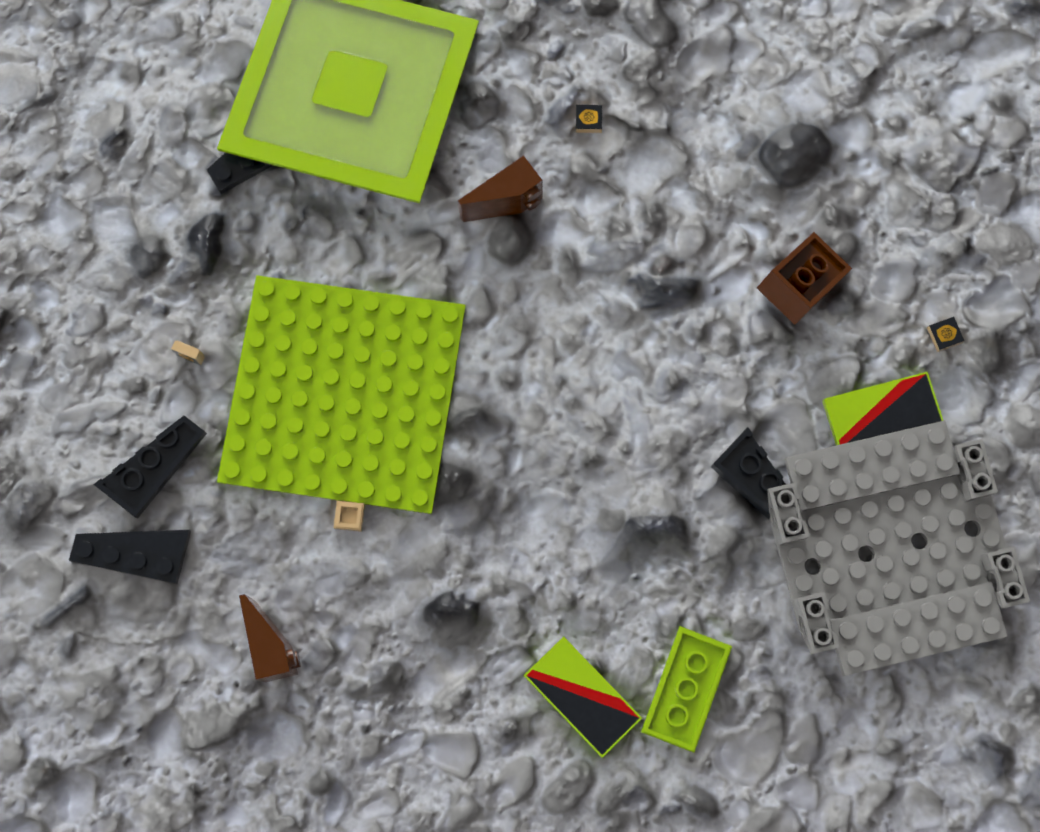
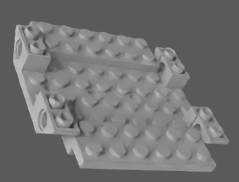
[767,420,1030,676]

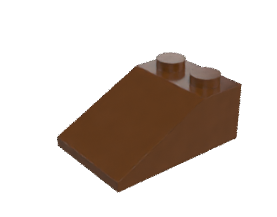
[458,155,543,222]
[757,232,852,325]
[239,594,301,682]

